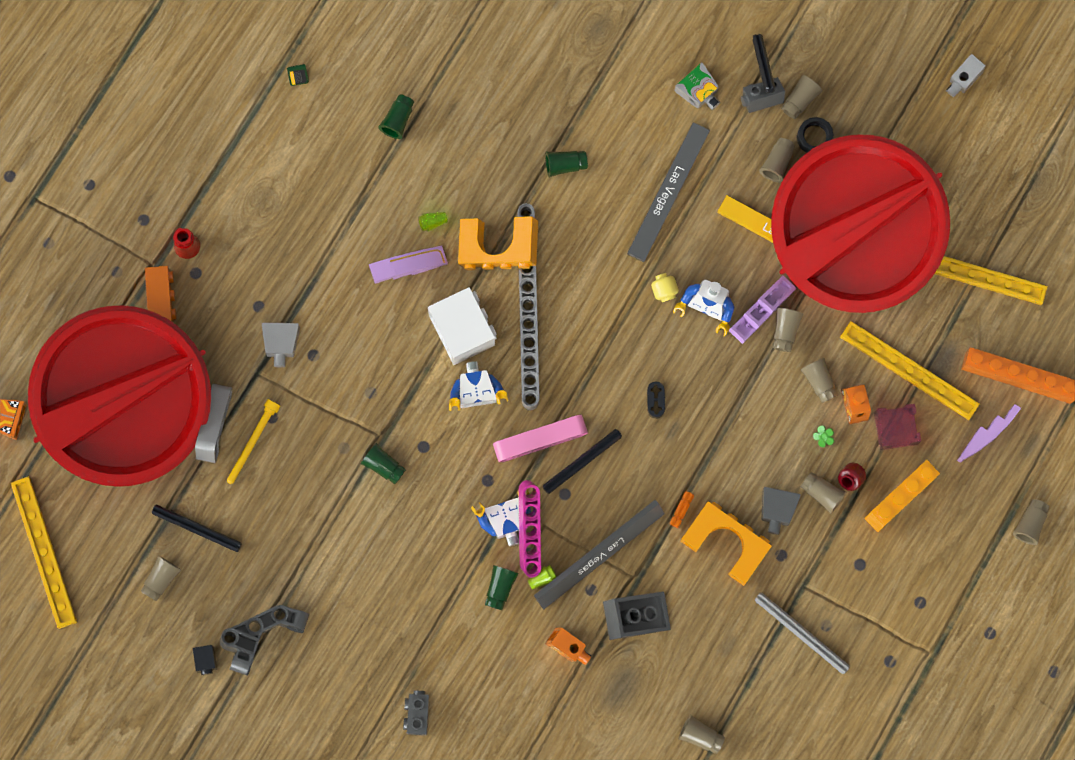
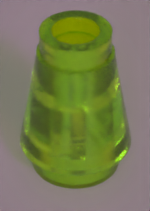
[418,212,448,232]

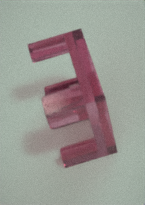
[874,404,921,450]

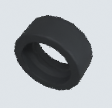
[797,117,834,153]

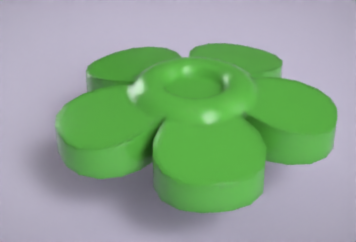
[813,425,834,447]

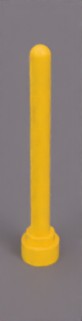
[227,399,281,484]

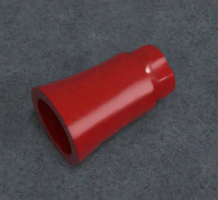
[173,228,200,259]

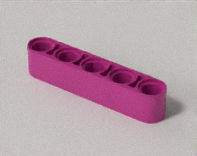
[518,480,541,578]

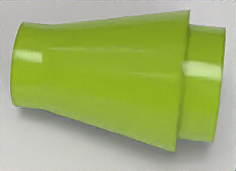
[527,565,557,590]

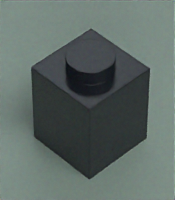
[193,645,217,675]

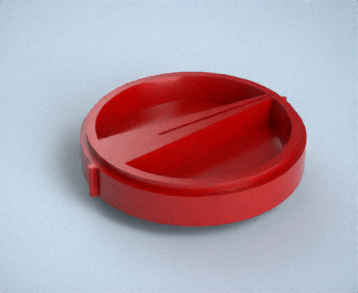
[771,134,950,313]
[28,305,211,487]

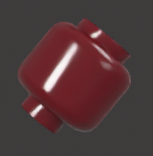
[838,462,866,491]

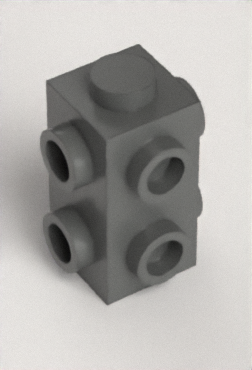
[741,77,785,113]
[403,690,429,736]

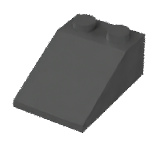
[603,592,671,640]

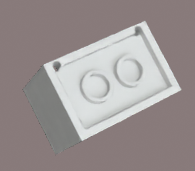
[428,287,497,365]

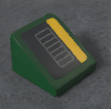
[287,64,309,86]

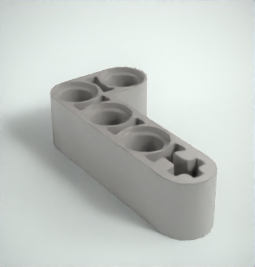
[195,384,232,463]

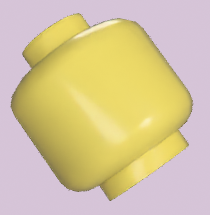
[651,273,679,302]

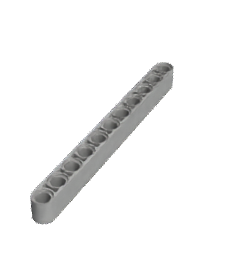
[517,203,539,410]

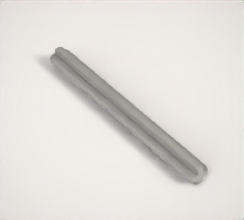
[755,593,850,674]

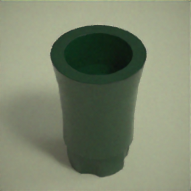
[378,94,414,139]
[545,151,588,178]
[361,443,406,484]
[485,565,519,611]

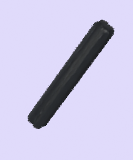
[753,34,775,93]

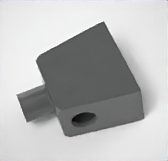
[761,487,801,535]

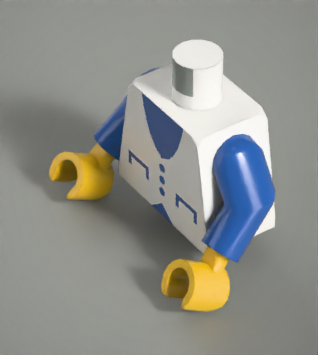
[673,280,734,336]
[449,362,509,411]
[471,489,531,547]

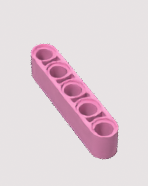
[493,415,588,463]

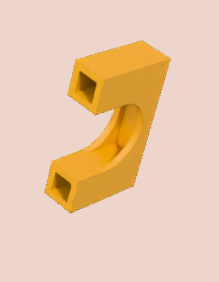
[458,217,538,270]
[864,460,940,532]
[680,501,772,586]

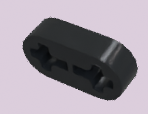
[647,381,665,419]

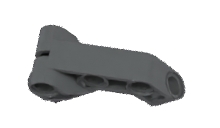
[220,605,309,676]

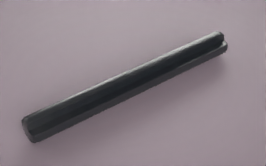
[543,429,622,494]
[152,505,242,552]

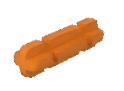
[670,491,694,528]

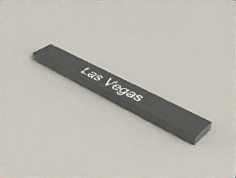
[627,122,710,262]
[534,500,664,610]

